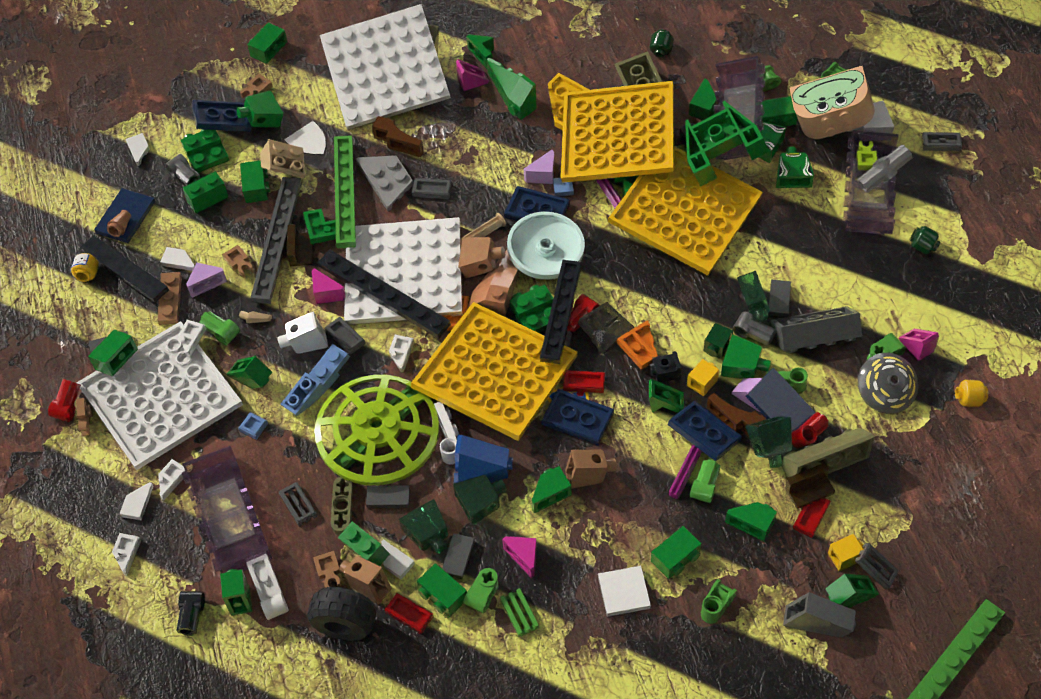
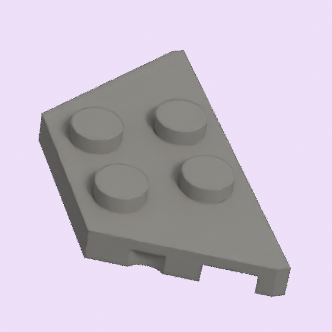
[356,156,413,211]

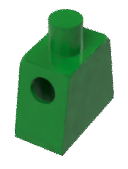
[237,91,283,127]
[721,334,771,379]

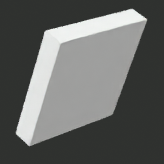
[598,566,651,617]

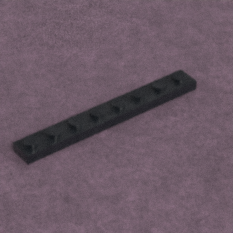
[318,250,451,339]

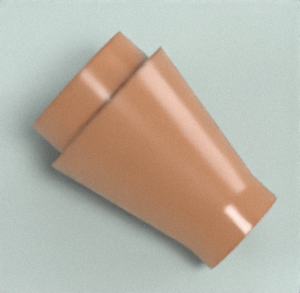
[107,210,131,237]

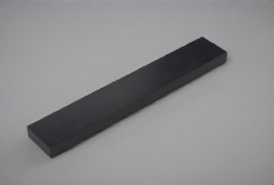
[80,235,169,303]
[540,259,582,364]

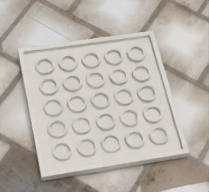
[320,4,451,130]
[344,217,462,325]
[77,321,243,471]

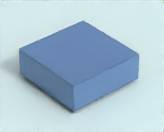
[553,178,574,197]
[239,412,268,440]

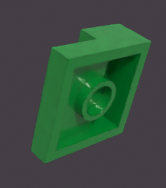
[180,129,230,173]
[510,284,553,333]

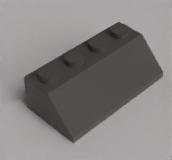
[770,306,862,353]

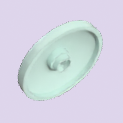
[507,212,585,279]

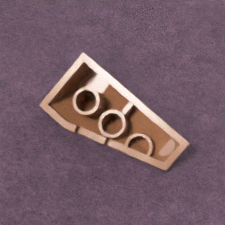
[467,250,520,317]

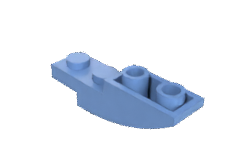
[281,344,350,416]

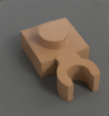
[240,74,273,98]
[222,245,254,278]
[76,398,93,437]
[313,551,341,588]

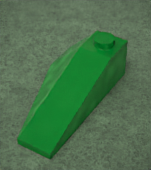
[487,58,537,120]

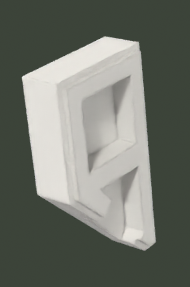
[126,133,150,166]
[160,247,195,271]
[178,320,206,358]
[389,334,414,372]
[158,459,189,501]
[120,483,153,520]
[112,533,141,575]
[381,539,415,579]

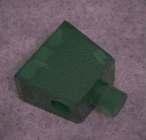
[737,271,770,322]
[746,416,792,468]
[453,475,507,526]
[399,499,448,553]

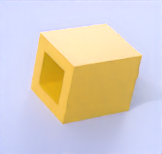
[687,359,719,396]
[828,534,864,571]

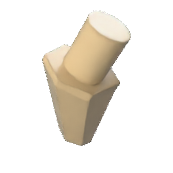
[239,311,272,324]

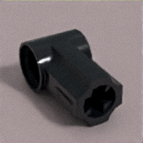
[176,591,205,636]

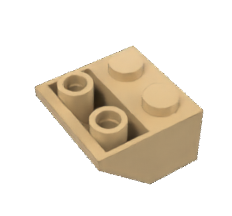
[260,139,305,178]

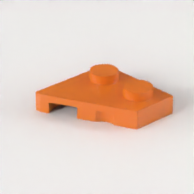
[617,320,658,370]

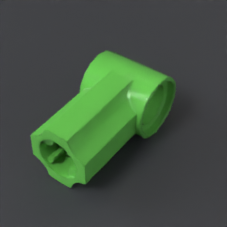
[199,312,240,346]
[767,367,808,394]
[690,459,721,503]

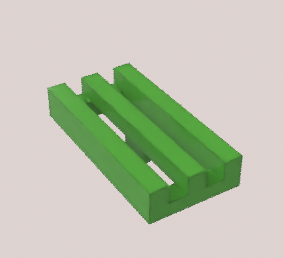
[500,588,539,637]

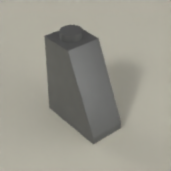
[783,592,856,638]

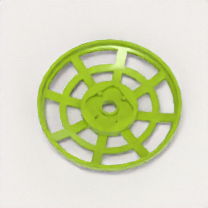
[315,375,439,485]

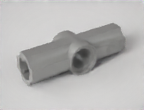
[857,145,913,193]

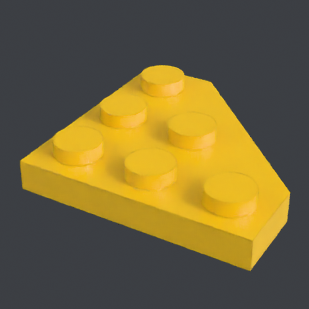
[548,73,590,131]

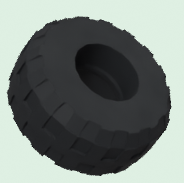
[307,587,376,641]

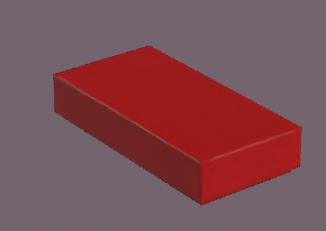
[563,370,605,393]
[793,498,831,538]
[384,593,434,634]

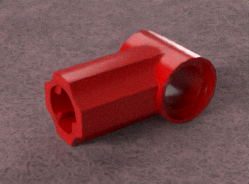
[568,294,600,332]
[48,379,81,422]
[789,412,829,448]

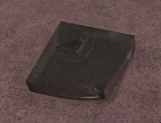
[578,302,634,355]

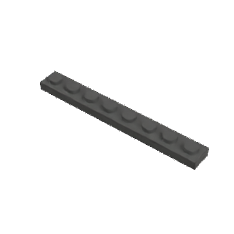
[250,177,302,304]

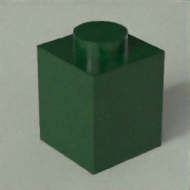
[703,323,733,359]

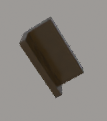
[287,224,313,267]
[785,463,835,509]

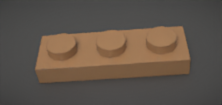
[157,272,182,325]

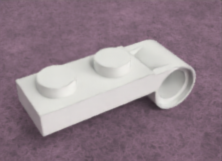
[434,402,459,464]
[246,554,289,620]

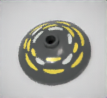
[858,353,918,414]

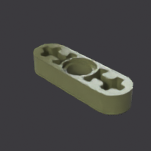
[331,477,353,536]

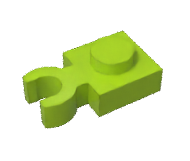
[856,141,877,170]

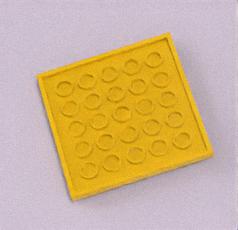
[561,81,674,183]
[608,146,763,276]
[411,302,578,441]

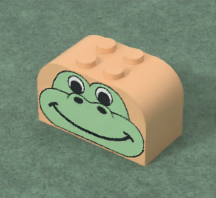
[790,66,875,139]

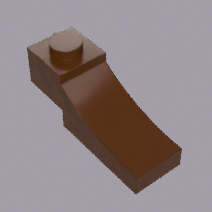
[372,116,424,157]
[707,393,769,444]

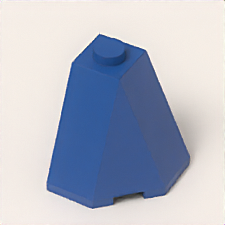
[454,435,513,492]

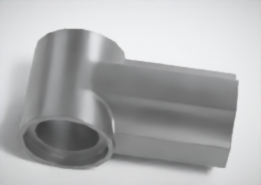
[165,154,201,186]
[732,312,776,346]

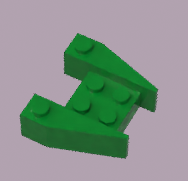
[685,101,769,187]

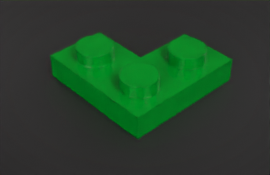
[303,208,336,244]

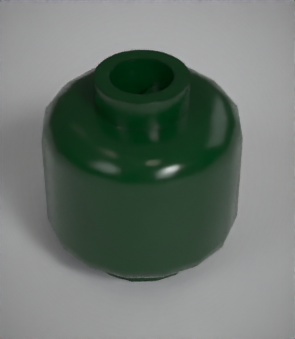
[649,29,674,57]
[909,226,940,254]

